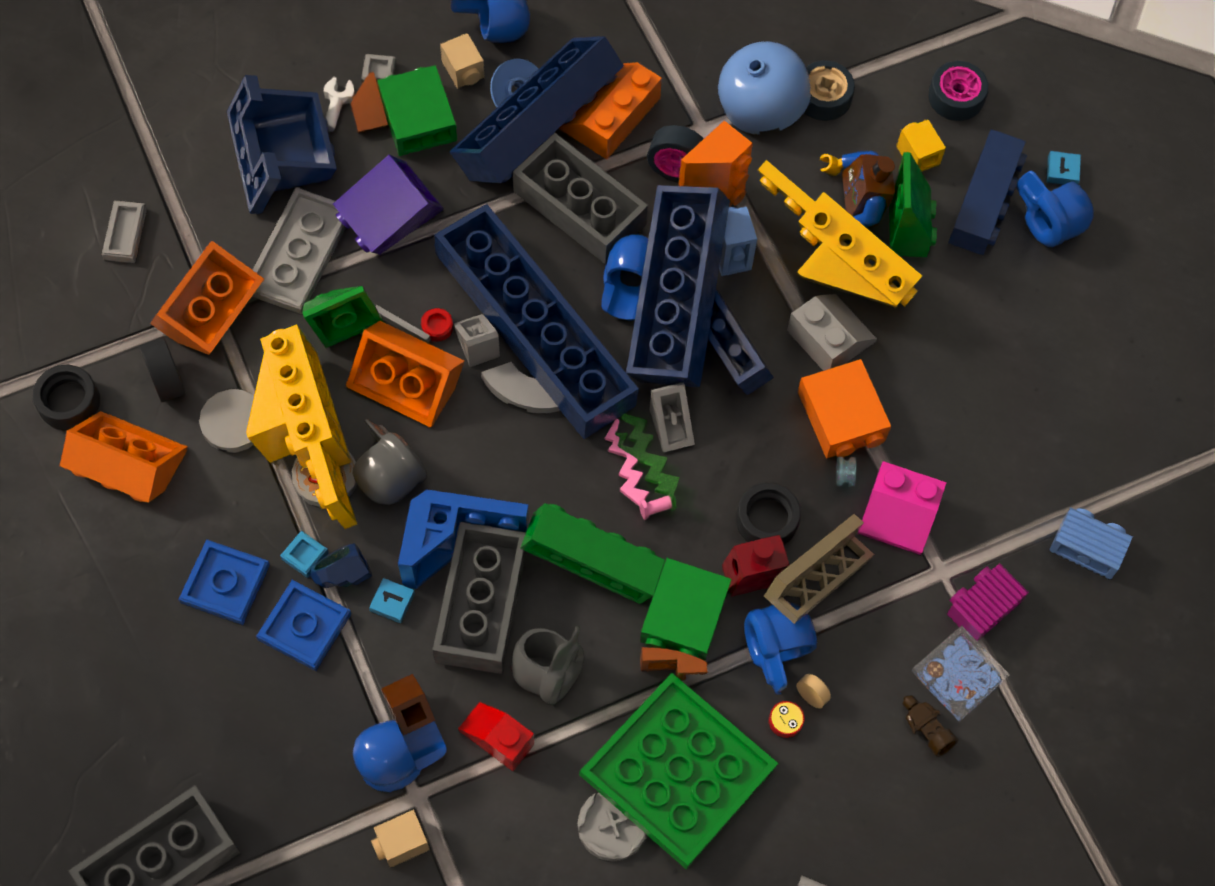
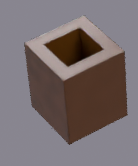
[381,674,436,736]

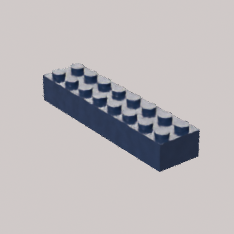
[435,204,639,439]

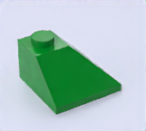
[302,286,384,348]

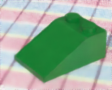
[889,152,937,257]

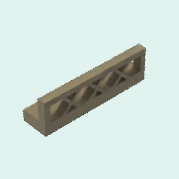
[764,514,874,624]

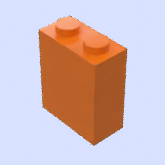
[798,359,891,459]

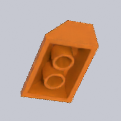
[559,62,662,159]
[679,121,753,207]
[150,241,264,355]
[346,321,465,428]
[60,411,188,503]

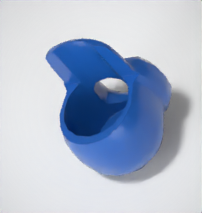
[451,0,530,43]
[1017,171,1094,247]
[601,234,648,321]
[744,602,817,695]
[352,720,446,792]

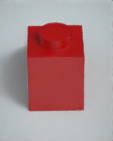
[458,702,535,771]

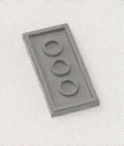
[252,187,346,314]

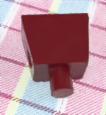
[722,535,790,597]

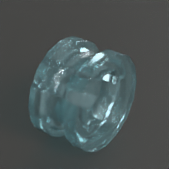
[836,457,856,486]

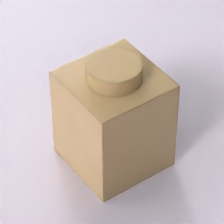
[440,33,484,89]
[371,810,430,868]

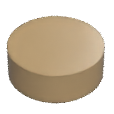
[796,674,831,709]

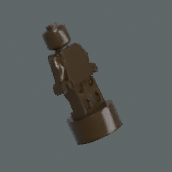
[903,695,958,757]

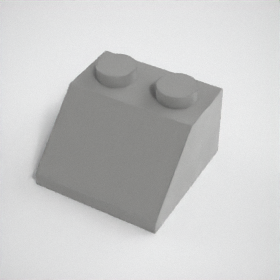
[787,294,877,371]

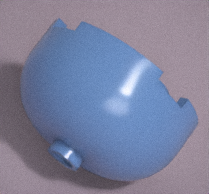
[718,41,811,134]

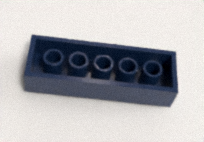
[450,36,624,183]
[626,185,730,387]

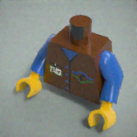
[820,151,895,241]

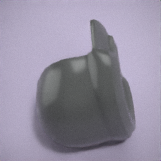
[352,419,427,505]
[511,625,585,705]

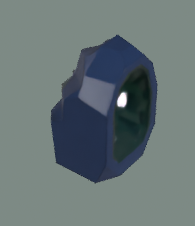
[311,543,372,588]

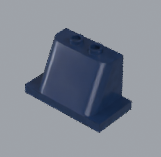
[227,75,337,214]

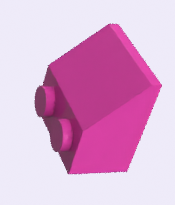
[858,461,947,555]

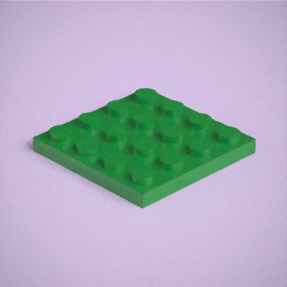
[579,673,778,870]

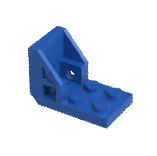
[398,490,529,589]

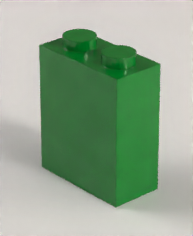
[377,65,457,156]
[640,558,731,661]

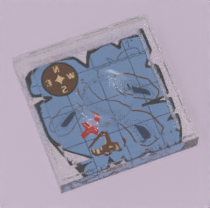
[911,625,1010,722]

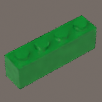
[520,503,665,604]

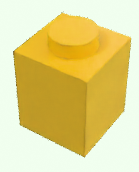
[897,120,946,172]

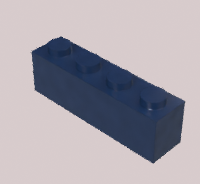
[948,129,1027,255]
[708,288,774,395]

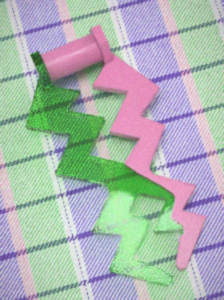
[605,414,679,520]

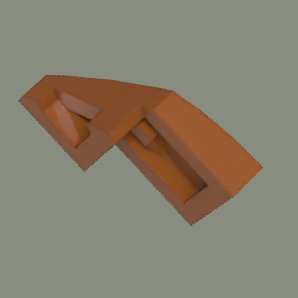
[351,72,388,133]
[640,647,707,681]

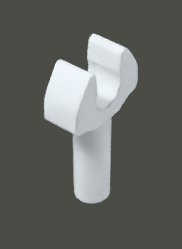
[324,77,355,132]

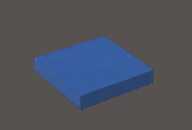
[178,539,270,625]
[256,580,352,671]

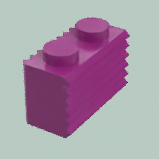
[947,563,1029,643]

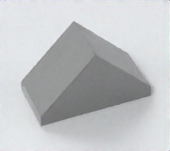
[453,314,500,367]
[649,383,695,452]

